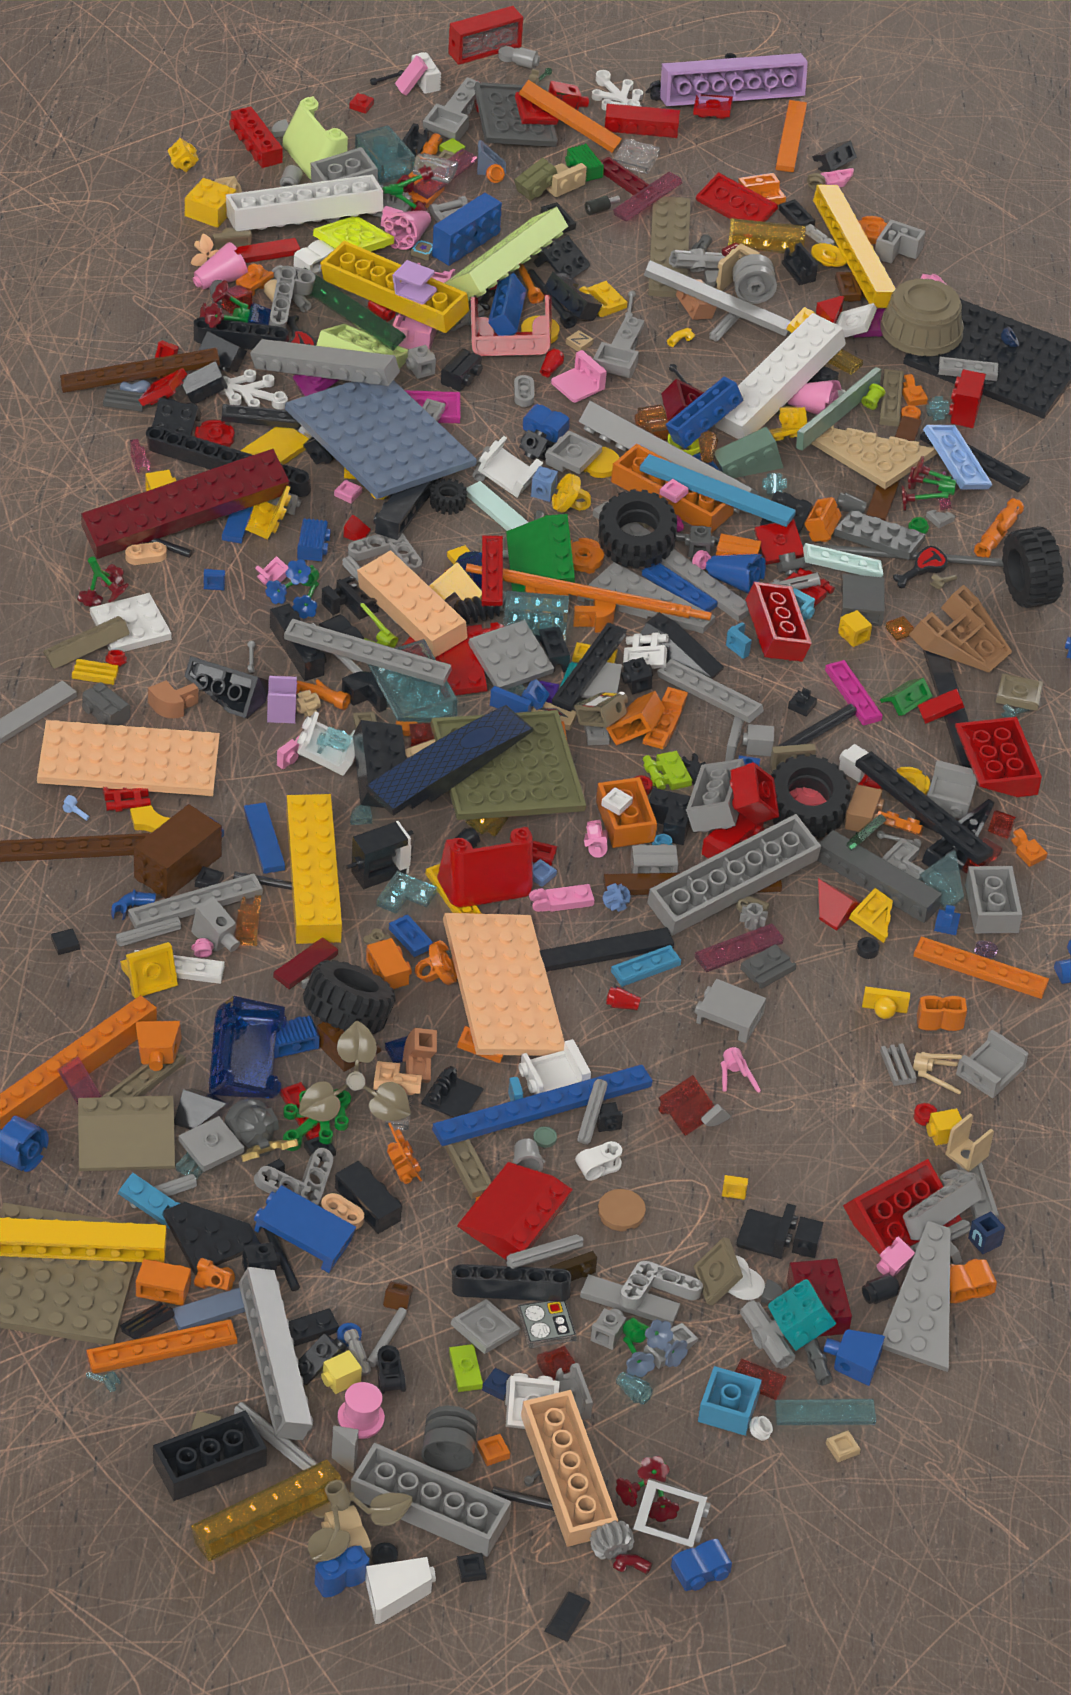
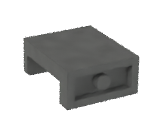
[841,574,884,626]

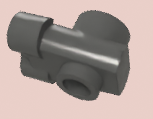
[777,552,813,575]

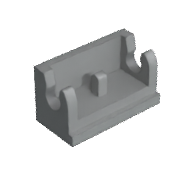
[555,1363,593,1420]

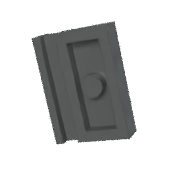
[740,944,796,989]

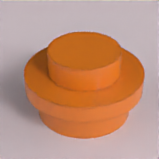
[486,164,505,183]

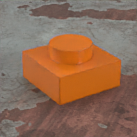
[477,1434,510,1466]

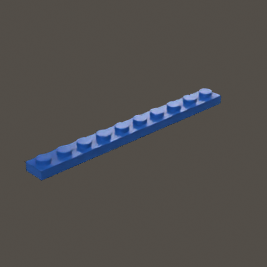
[432,1065,653,1146]

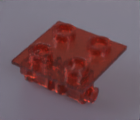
[658,1075,715,1136]

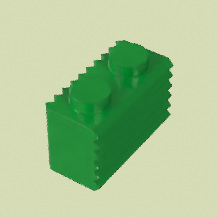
[565,143,604,182]

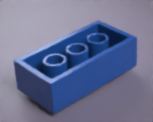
[432,193,502,266]

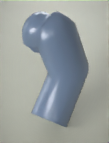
[120,380,150,393]

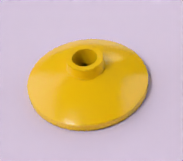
[811,243,847,267]

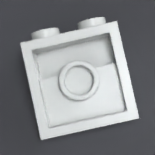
[505,1373,560,1429]

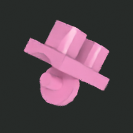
[584,820,608,858]

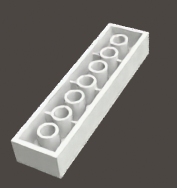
[226,175,383,231]
[715,313,846,439]

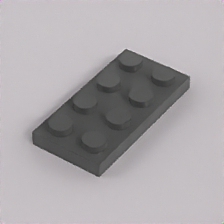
[834,510,925,560]

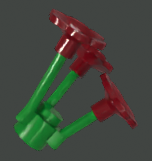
[199,280,253,328]
[901,456,956,511]

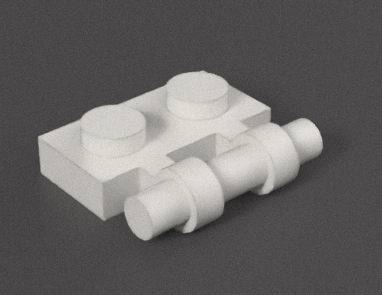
[623,632,668,669]

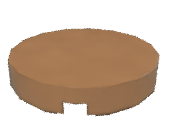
[598,1189,646,1231]

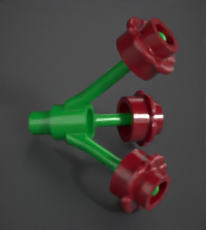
[382,164,435,211]

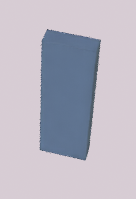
[173,1287,245,1330]

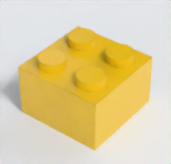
[185,178,237,228]

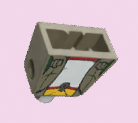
[574,692,628,728]

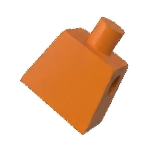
[136,1021,182,1071]

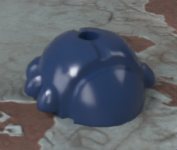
[1001,326,1019,347]

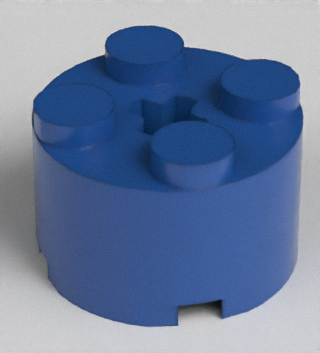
[0,1115,49,1172]

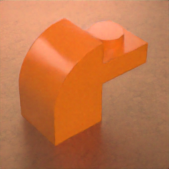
[573,599,616,633]

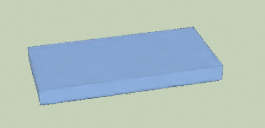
[923,425,992,489]

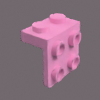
[551,350,607,403]

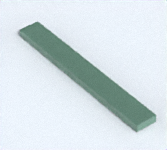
[796,367,882,451]

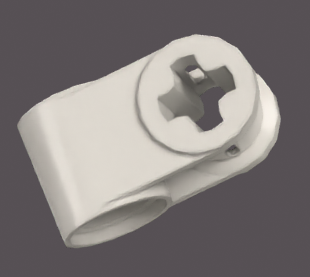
[575,1141,622,1181]

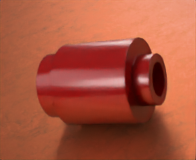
[368,300,396,322]

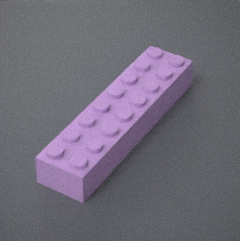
[660,53,808,106]

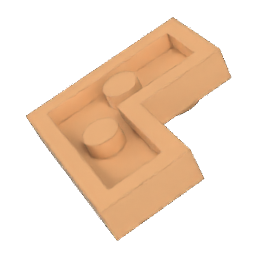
[373,1061,422,1095]

